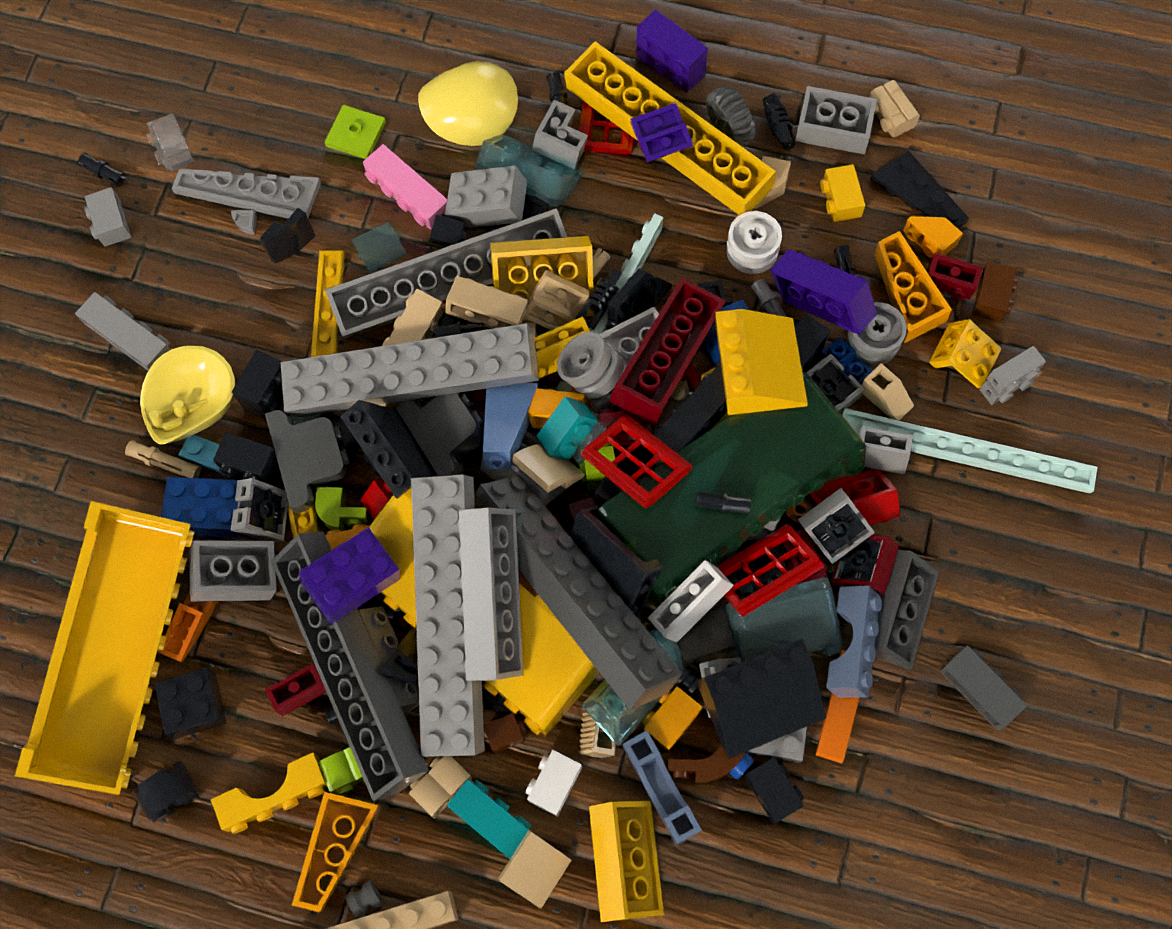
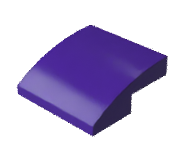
[630,103,693,163]

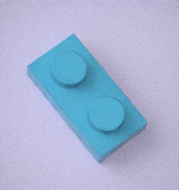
[178,435,225,475]

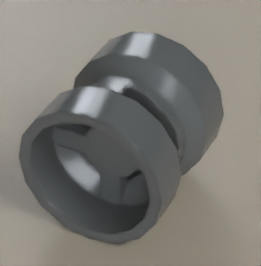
[345,880,383,919]

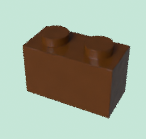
[972,261,1018,322]

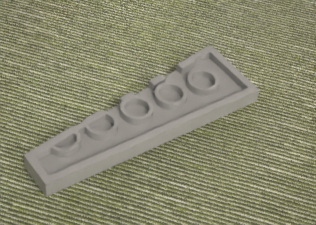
[172,169,321,218]

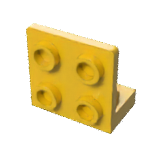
[929,319,1001,388]

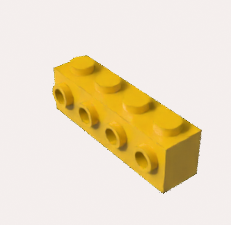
[526,317,590,383]

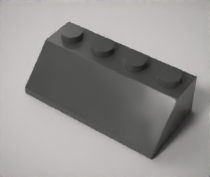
[874,550,939,670]

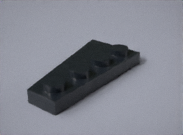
[870,150,969,229]

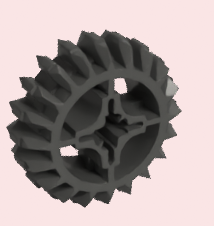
[706,85,756,147]

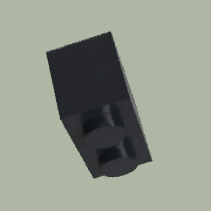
[744,757,804,825]

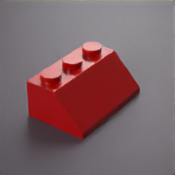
[806,469,900,525]

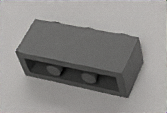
[939,645,1027,731]

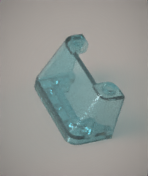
[723,578,844,662]

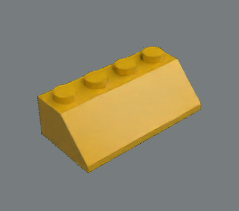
[589,801,664,922]

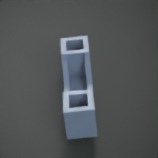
[826,586,882,698]
[623,731,702,846]

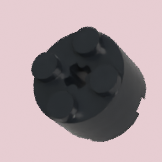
[132,761,200,823]

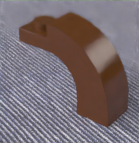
[667,744,745,785]

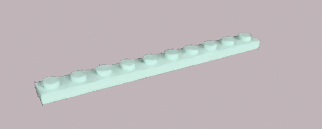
[556,213,663,392]
[838,408,1097,494]

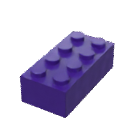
[770,249,877,335]

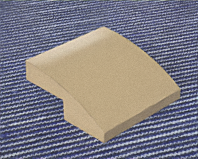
[524,270,589,330]
[512,444,584,493]
[498,830,571,908]

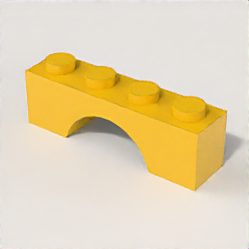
[211,753,328,834]

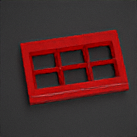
[579,101,634,155]
[581,414,692,509]
[716,524,824,617]

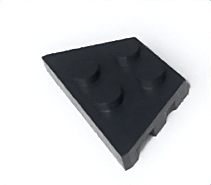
[607,268,672,330]
[378,626,419,686]

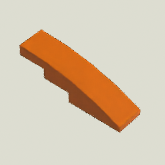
[158,591,219,662]
[816,650,859,763]

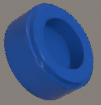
[729,753,754,779]

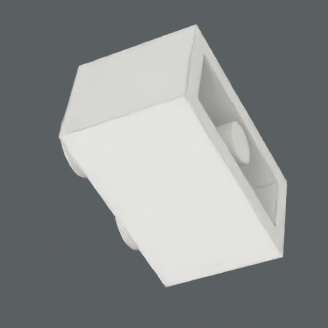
[526,750,582,817]

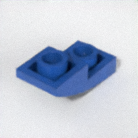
[821,338,873,385]

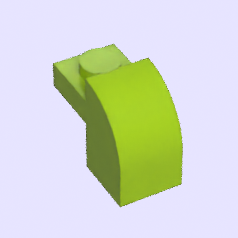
[315,487,370,531]

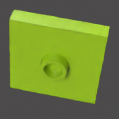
[324,105,386,159]

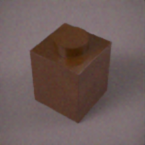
[484,713,527,754]

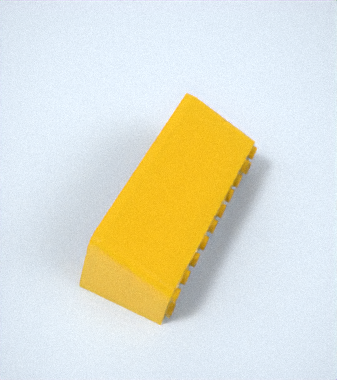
[369,488,600,736]
[15,501,194,795]

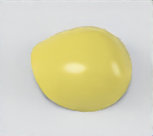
[418,61,518,146]
[140,346,235,444]

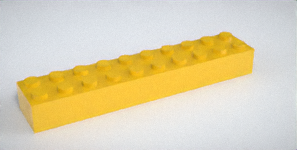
[564,41,776,215]

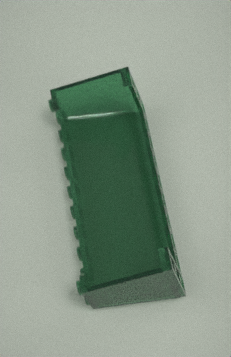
[597,370,866,609]

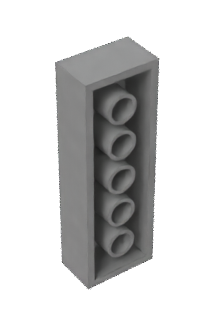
[457,508,524,681]

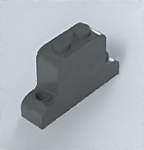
[396,392,485,476]
[265,410,350,514]

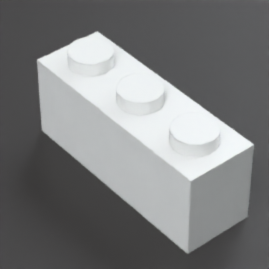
[648,560,734,642]

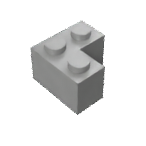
[532,100,588,169]

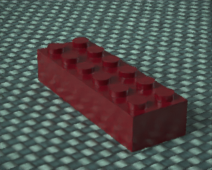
[610,278,726,426]

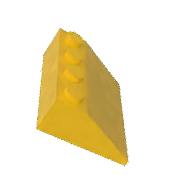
[490,236,594,321]
[715,309,808,415]

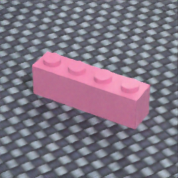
[363,144,447,230]

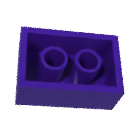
[636,9,708,93]
[299,527,400,625]

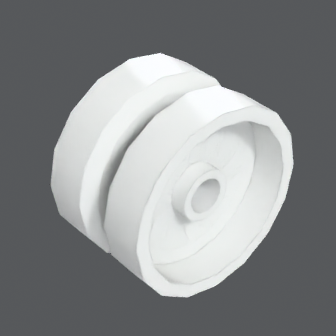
[726,211,782,274]

